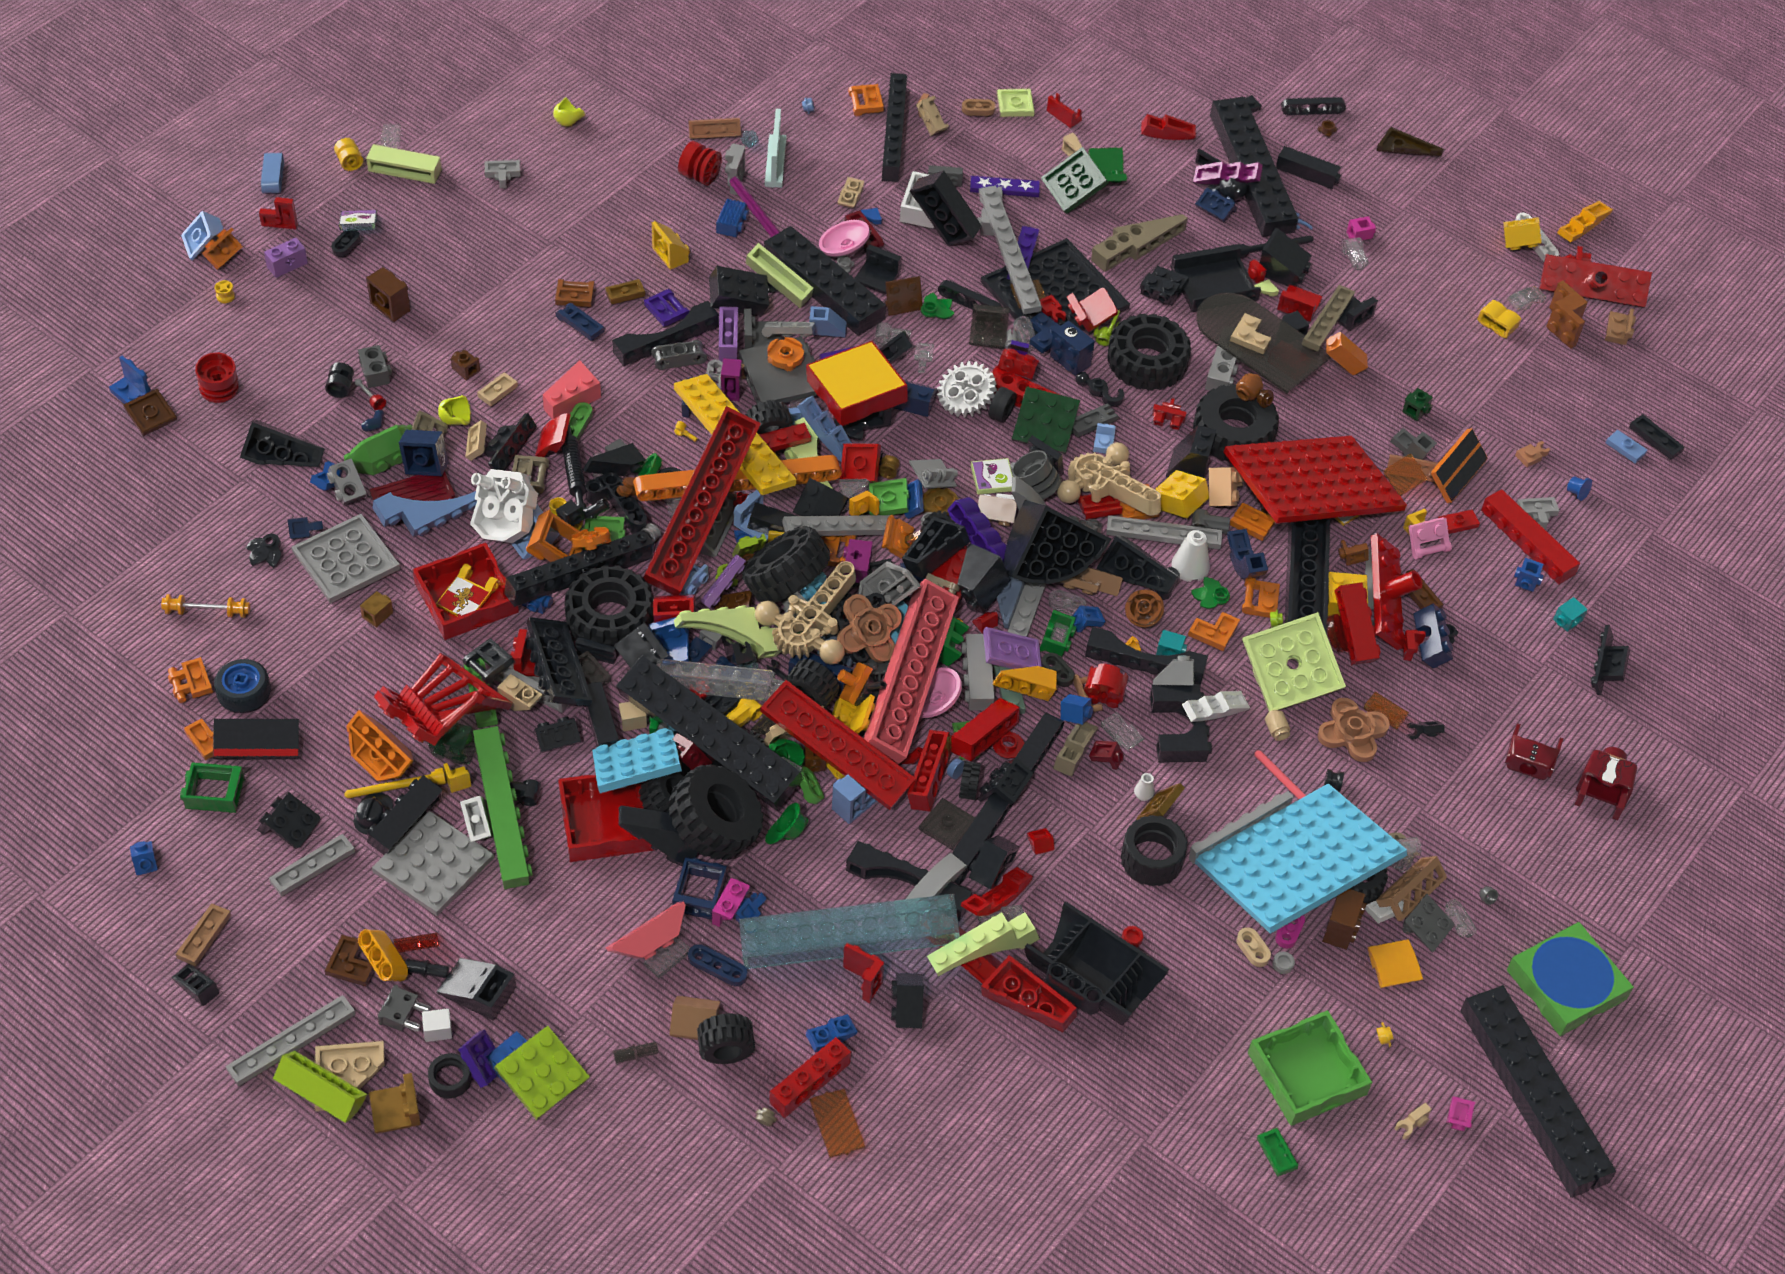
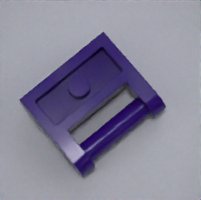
[644,289,690,327]

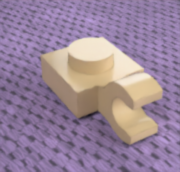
[1395,1103,1432,1140]

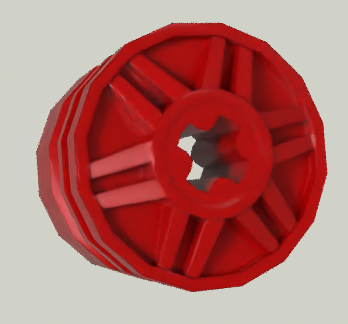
[678,141,722,186]
[195,352,239,403]

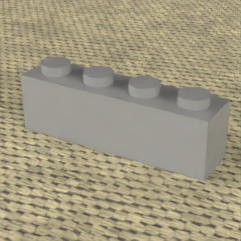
[961,634,994,710]

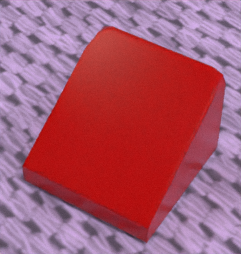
[1027,828,1055,855]

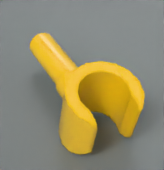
[674,421,698,442]

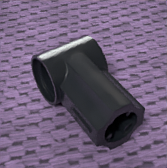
[510,779,541,807]

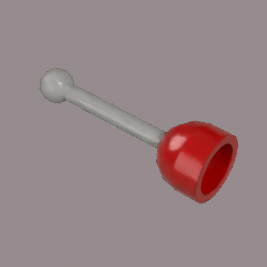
[355,379,386,410]

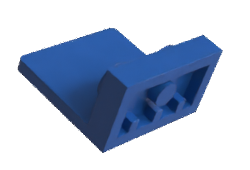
[109,355,151,404]
[649,617,689,669]

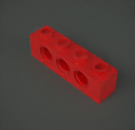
[991,366,1060,408]
[907,730,952,812]
[769,1037,851,1118]

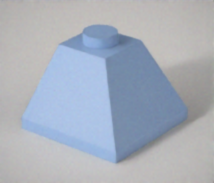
[181,211,223,260]

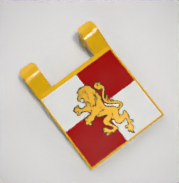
[436,564,499,617]

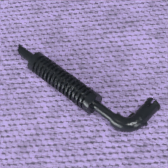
[562,423,610,519]

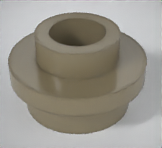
[755,1107,777,1127]

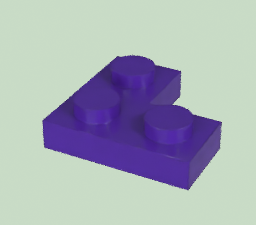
[458,1029,497,1088]

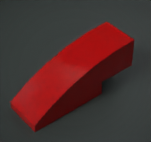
[1141,114,1196,140]

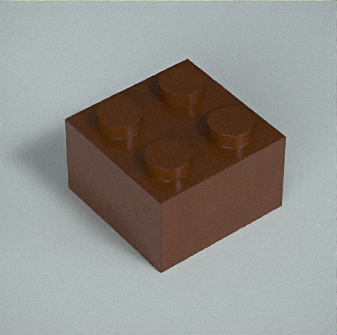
[366,267,410,322]
[1322,889,1367,950]

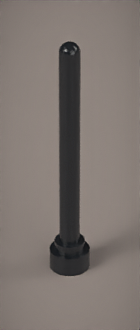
[1239,235,1314,258]

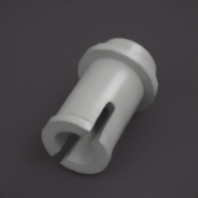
[1005,329,1018,349]

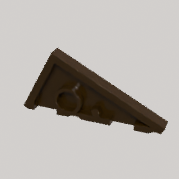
[1376,127,1444,156]

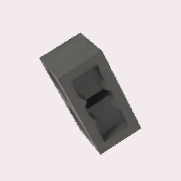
[358,345,392,388]

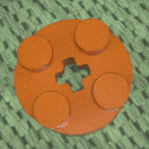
[767,337,804,371]
[571,527,611,550]

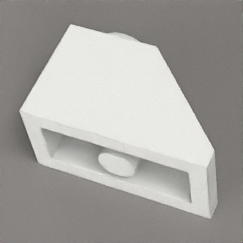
[460,796,492,842]

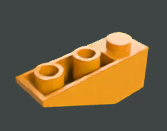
[993,666,1057,701]

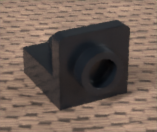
[555,500,585,526]

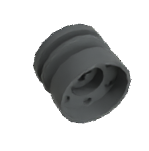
[1012,450,1061,499]

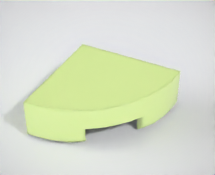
[1254,279,1279,296]

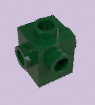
[1402,388,1433,421]

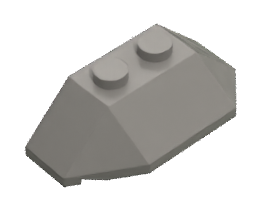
[858,561,921,606]

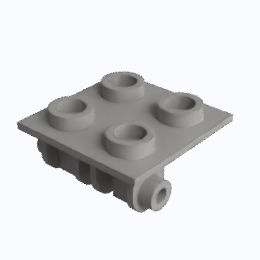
[909,459,958,488]

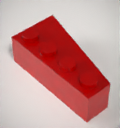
[981,955,1077,1033]

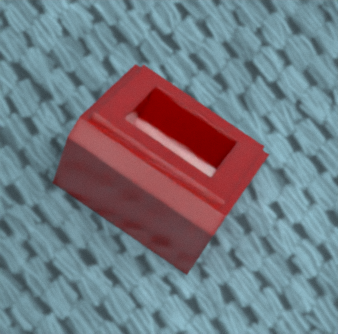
[972,611,998,634]

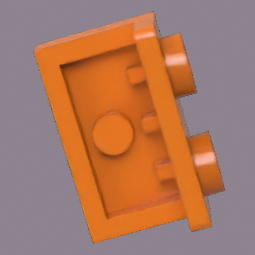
[202,227,243,269]

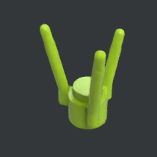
[1093,310,1120,346]

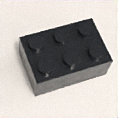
[709,266,769,317]

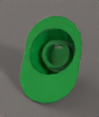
[765,803,809,845]

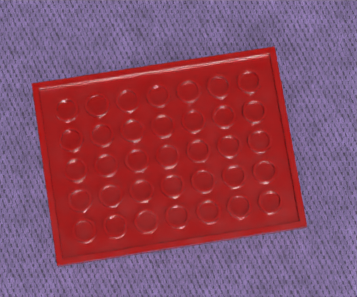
[1224,435,1407,524]

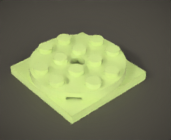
[1242,612,1346,712]

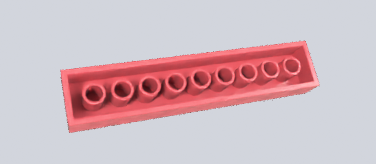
[863,578,959,764]

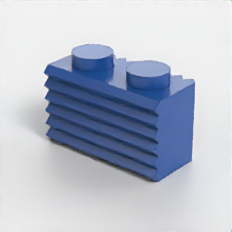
[716,199,749,238]

